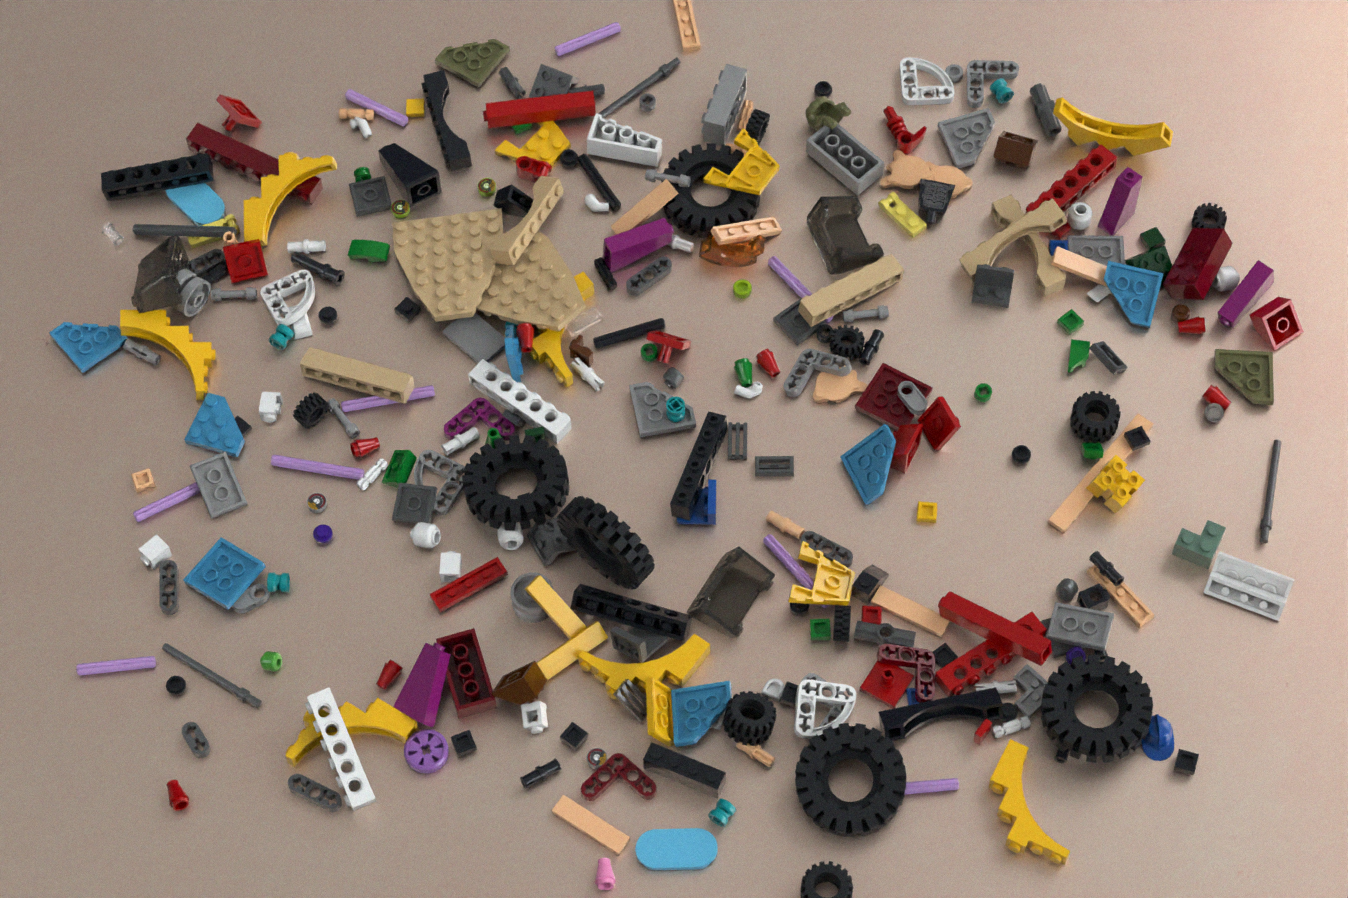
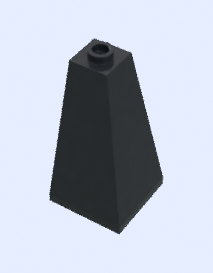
[378,143,442,207]

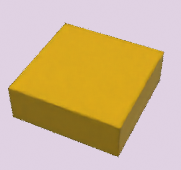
[406,98,425,117]
[917,501,937,523]

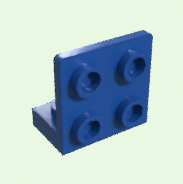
[677,479,716,525]

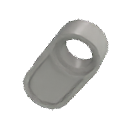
[898,381,927,415]
[233,584,270,614]

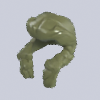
[806,96,851,131]

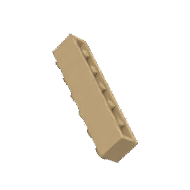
[798,254,904,327]
[300,347,414,404]

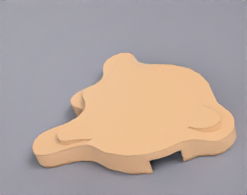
[880,150,934,189]
[926,161,973,199]
[813,363,867,403]

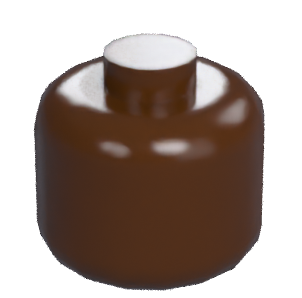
[1171,304,1191,325]

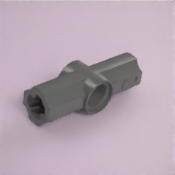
[1030,83,1062,137]
[854,621,916,647]

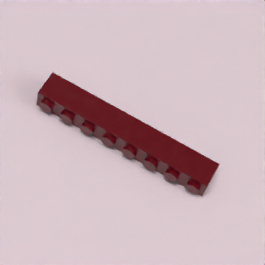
[186,123,323,205]

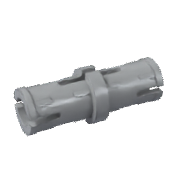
[123,339,161,366]

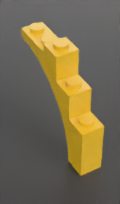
[1053,97,1173,156]
[243,152,337,246]
[528,271,594,387]
[120,310,216,401]
[578,634,710,700]
[285,697,418,767]
[988,739,1070,865]

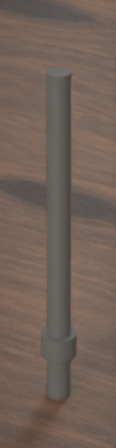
[594,57,681,118]
[1260,440,1281,543]
[162,643,262,708]

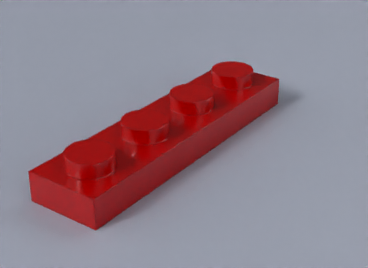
[430,557,508,612]

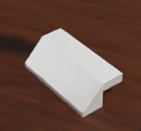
[1203,551,1294,621]

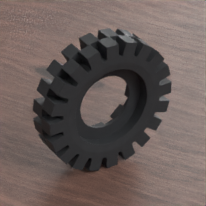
[661,143,760,239]
[462,435,570,531]
[557,496,655,590]
[1041,655,1153,763]
[795,723,906,837]

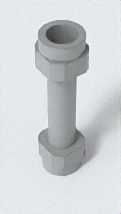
[645,169,691,188]
[211,287,257,301]
[843,305,889,322]
[327,398,360,439]

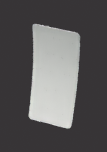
[1087,284,1111,302]

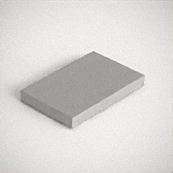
[1067,235,1125,266]
[443,313,505,364]
[190,452,248,519]
[1046,602,1114,651]

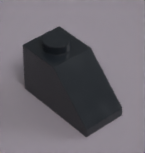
[493,184,533,217]
[851,564,889,605]

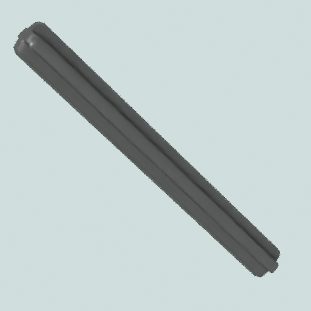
[133,224,237,238]

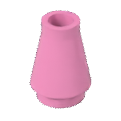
[595,858,616,890]

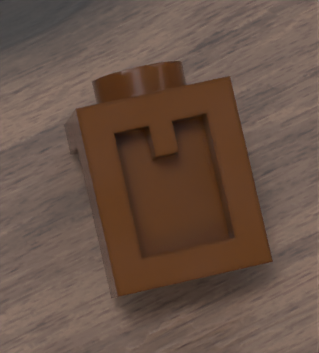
[569,335,594,367]

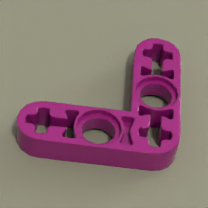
[444,397,515,441]

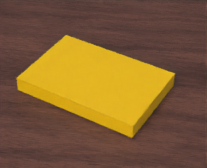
[645,677,675,747]

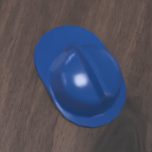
[1142,714,1174,761]

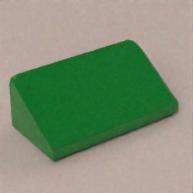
[382,450,417,488]

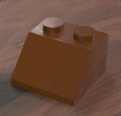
[993,131,1039,168]
[492,661,547,705]

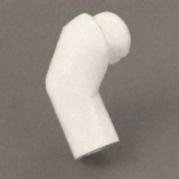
[350,117,372,138]
[584,194,609,212]
[734,381,763,399]

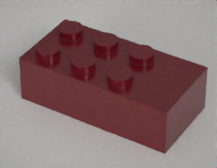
[1163,228,1233,300]
[436,628,497,719]

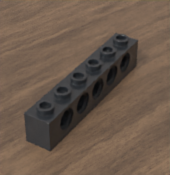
[101,153,214,201]
[670,411,728,521]
[570,584,692,641]

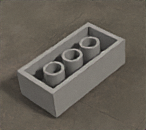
[701,64,747,146]
[806,123,884,196]

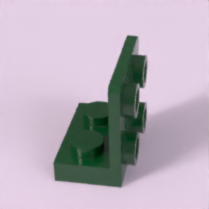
[1125,246,1172,288]

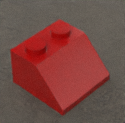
[1249,296,1304,350]
[890,423,923,474]

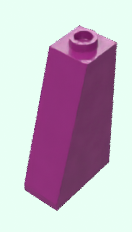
[1098,167,1143,236]
[602,218,674,273]
[1217,260,1274,328]
[393,642,451,727]

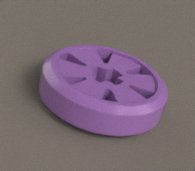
[404,729,449,774]

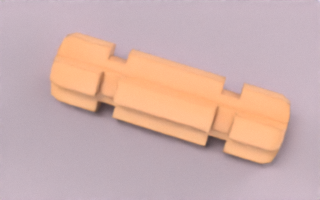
[737,100,754,132]
[339,108,374,120]

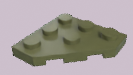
[435,39,510,87]
[1214,349,1274,405]

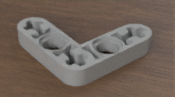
[967,60,1019,108]
[783,349,852,397]

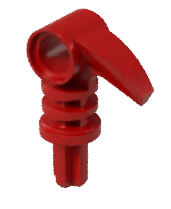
[883,106,927,155]

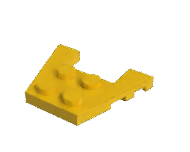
[495,121,571,166]
[704,129,780,195]
[788,541,855,606]

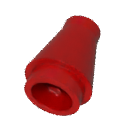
[1178,316,1206,335]
[516,323,534,353]
[756,349,781,378]
[1202,385,1232,411]
[350,437,380,458]
[376,660,403,691]
[167,780,189,811]

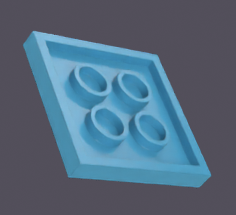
[183,537,266,610]

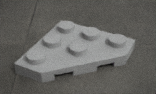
[938,108,995,169]
[629,382,696,438]

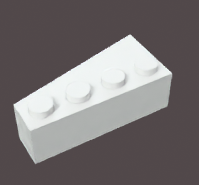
[587,113,662,167]

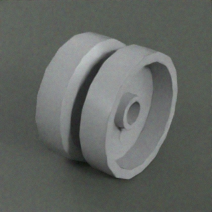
[164,269,211,317]
[511,572,554,623]

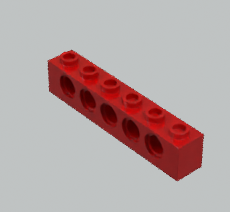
[1026,144,1118,213]
[935,611,1046,697]

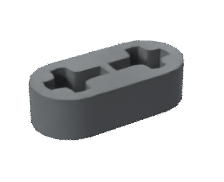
[182,722,210,758]

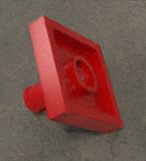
[216,94,262,132]
[223,239,268,283]
[646,330,691,363]
[917,396,961,450]
[859,660,914,709]

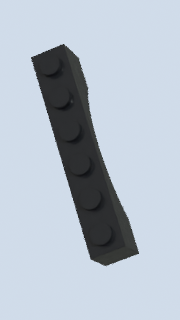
[421,70,472,171]
[879,687,1003,741]

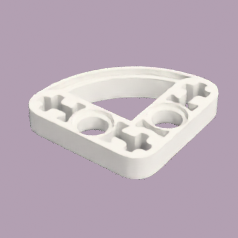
[900,58,955,105]
[260,270,315,326]
[794,679,856,739]

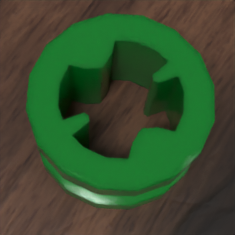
[354,167,372,182]
[641,343,658,362]
[974,383,992,402]

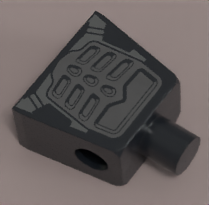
[918,178,955,224]

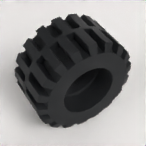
[1070,391,1121,443]
[723,691,777,746]
[801,861,853,898]

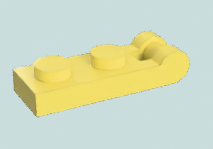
[878,192,927,238]
[187,214,240,249]

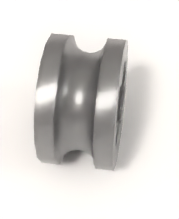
[639,93,656,112]

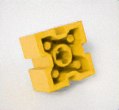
[1086,455,1145,513]

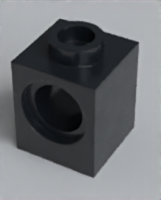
[1077,583,1110,611]

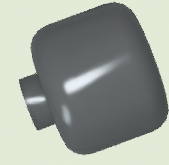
[663,367,684,388]
[1056,578,1078,601]

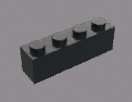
[643,742,726,799]

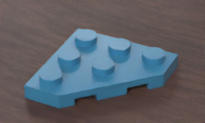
[1104,261,1163,328]
[49,322,128,373]
[504,324,524,383]
[184,393,245,457]
[840,424,896,505]
[671,681,732,747]

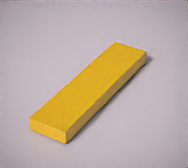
[525,575,586,639]
[536,621,608,680]

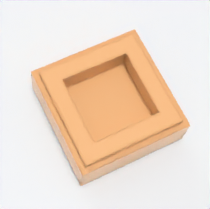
[131,468,156,493]

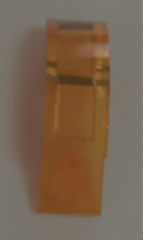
[699,235,765,267]

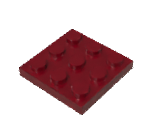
[855,363,933,431]

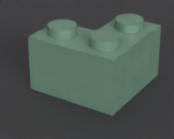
[1172,520,1226,569]

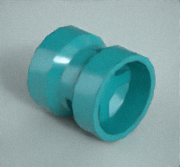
[990,78,1014,104]
[268,324,294,350]
[666,397,685,422]
[267,573,290,592]
[708,798,736,827]

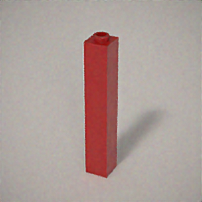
[483,91,596,128]
[938,591,1052,666]

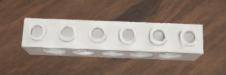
[468,359,572,444]
[305,687,376,811]

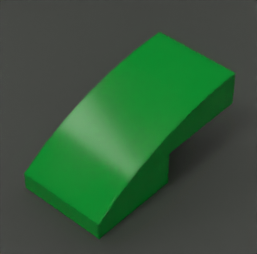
[348,240,390,262]

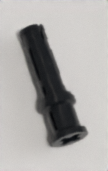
[291,251,345,286]

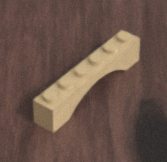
[489,176,564,265]
[991,194,1066,297]
[959,198,1067,283]

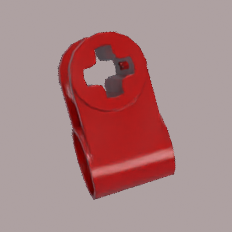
[516,156,552,183]

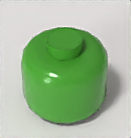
[260,651,282,672]

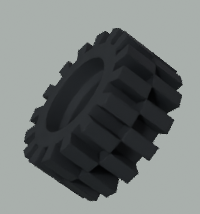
[745,109,770,144]
[1192,203,1227,229]
[829,325,865,360]
[293,392,329,429]
[833,605,851,642]

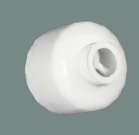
[1067,202,1092,230]
[1212,266,1240,292]
[410,522,441,549]
[497,522,524,550]

